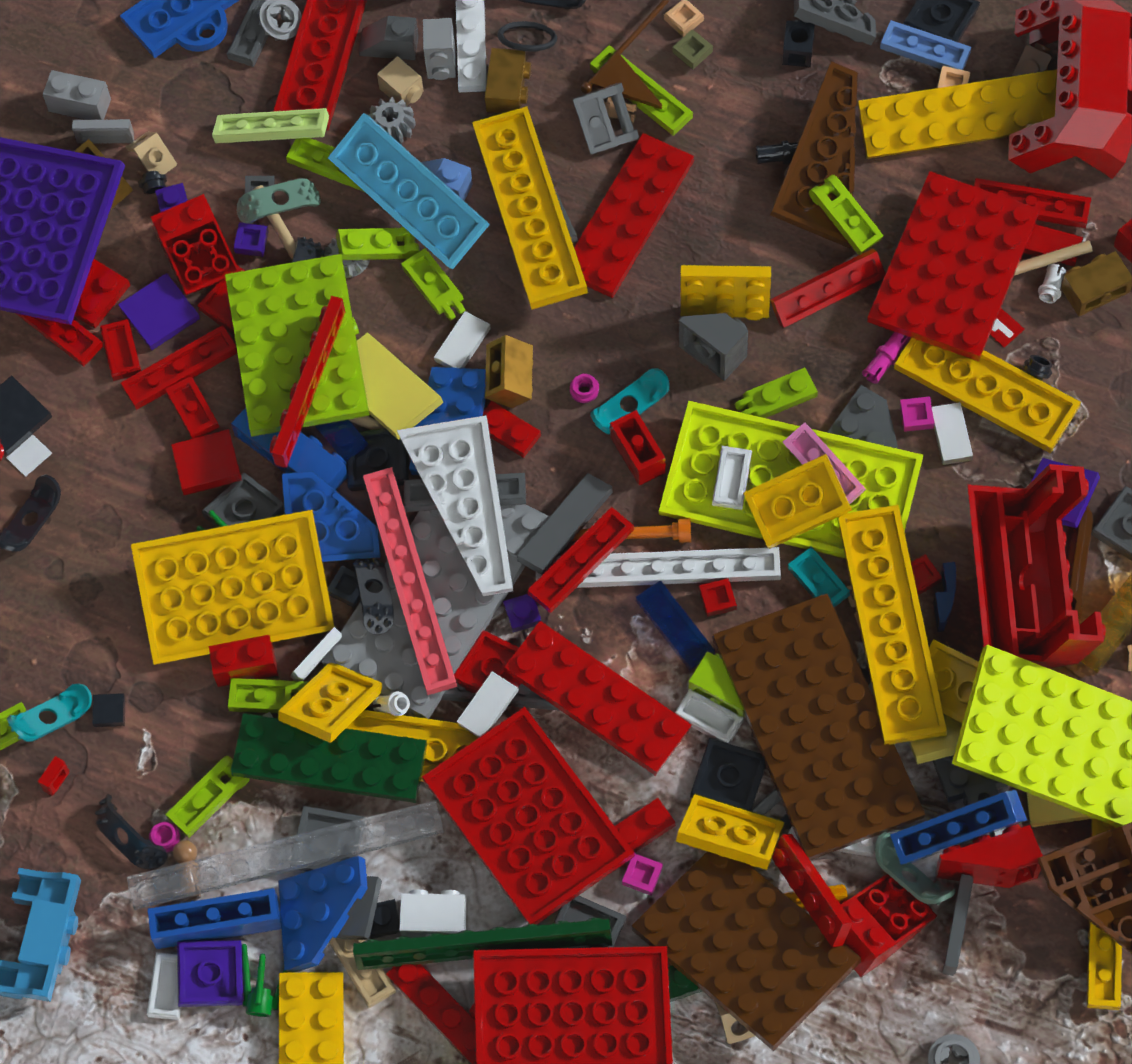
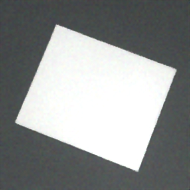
[6,434,52,476]

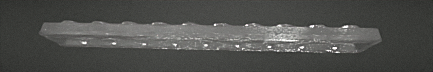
[127,800,444,910]

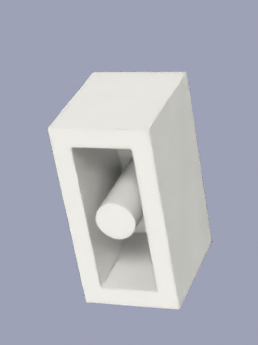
[400,889,467,938]

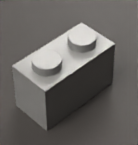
[423,18,456,80]
[43,70,111,120]

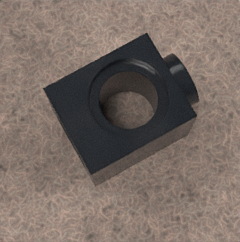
[782,20,815,67]

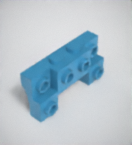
[0,868,81,1002]

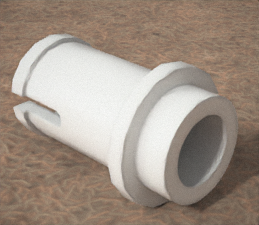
[1038,264,1066,303]
[373,691,410,716]

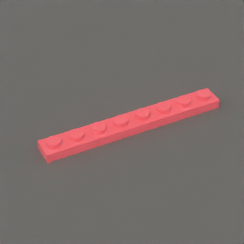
[363,467,457,696]

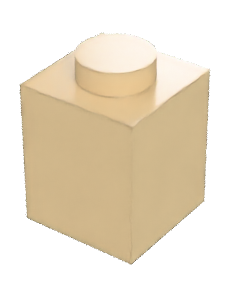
[377,56,423,107]

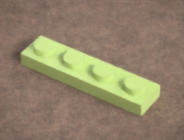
[212,108,329,143]

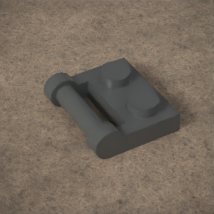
[573,82,639,154]

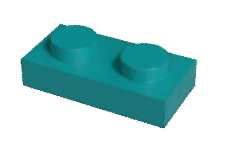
[788,547,850,607]

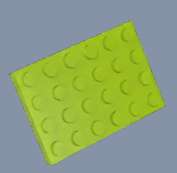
[225,254,370,437]

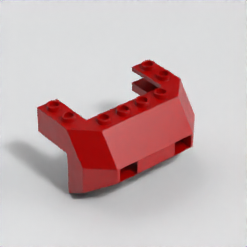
[1008,0,1132,179]
[967,464,1106,668]

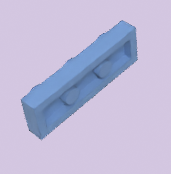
[880,20,971,70]

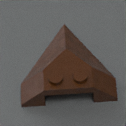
[1037,822,1132,954]

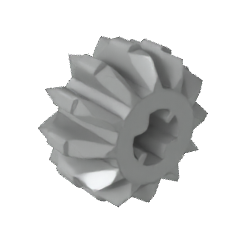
[368,96,416,145]

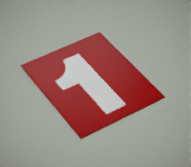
[990,308,1025,348]

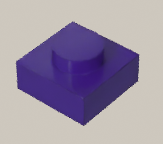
[155,183,188,212]
[233,222,269,257]
[503,594,542,633]

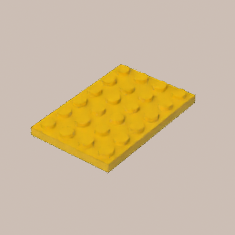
[131,510,335,665]

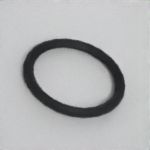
[497,21,557,52]

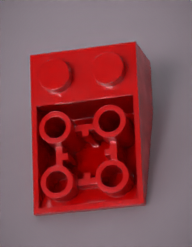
[150,194,240,296]
[935,824,1043,888]
[841,874,937,977]

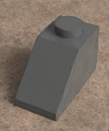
[359,16,419,60]

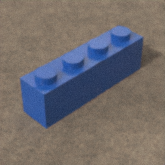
[231,408,348,490]
[890,790,1027,865]
[148,888,282,949]

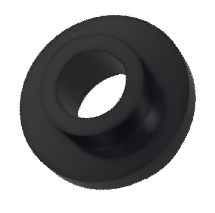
[138,171,167,194]
[1023,355,1052,381]

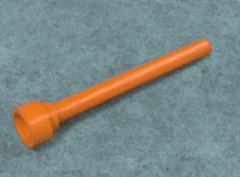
[571,518,691,543]

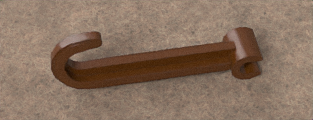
[1068,506,1093,620]

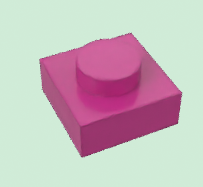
[900,397,934,432]
[622,854,663,896]

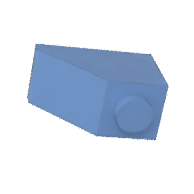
[421,158,473,201]

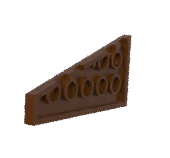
[770,61,858,249]

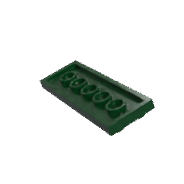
[231,713,427,803]

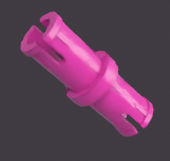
[862,332,911,384]

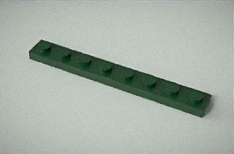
[353,918,612,970]

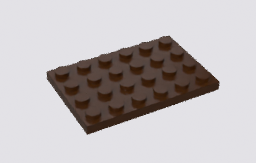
[631,851,861,1051]

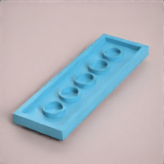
[328,113,490,269]

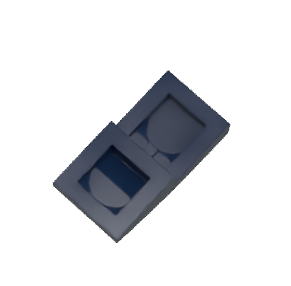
[933,562,956,632]

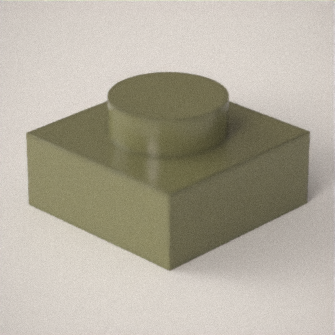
[673,29,713,70]

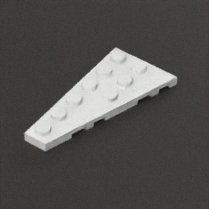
[397,415,513,596]

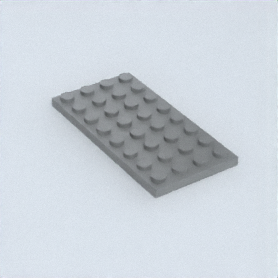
[322,504,550,719]

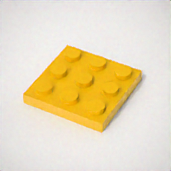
[681,265,771,320]

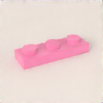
[783,422,866,504]

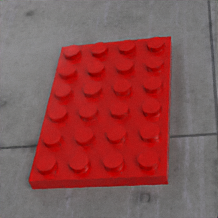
[867,171,1040,361]
[422,707,635,925]
[473,946,673,1064]

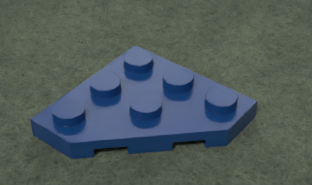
[282,471,381,562]
[278,856,368,973]

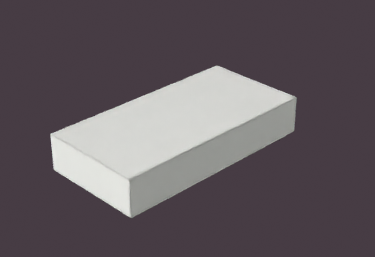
[434,311,491,368]
[932,402,973,465]
[712,446,752,510]
[290,627,342,681]
[457,671,519,738]
[675,689,744,744]
[146,952,182,1020]

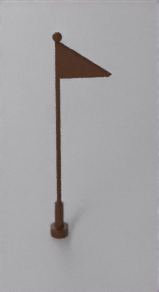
[581,0,670,109]

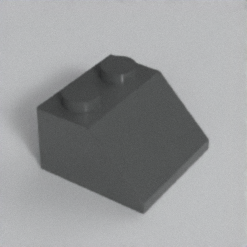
[679,313,748,381]

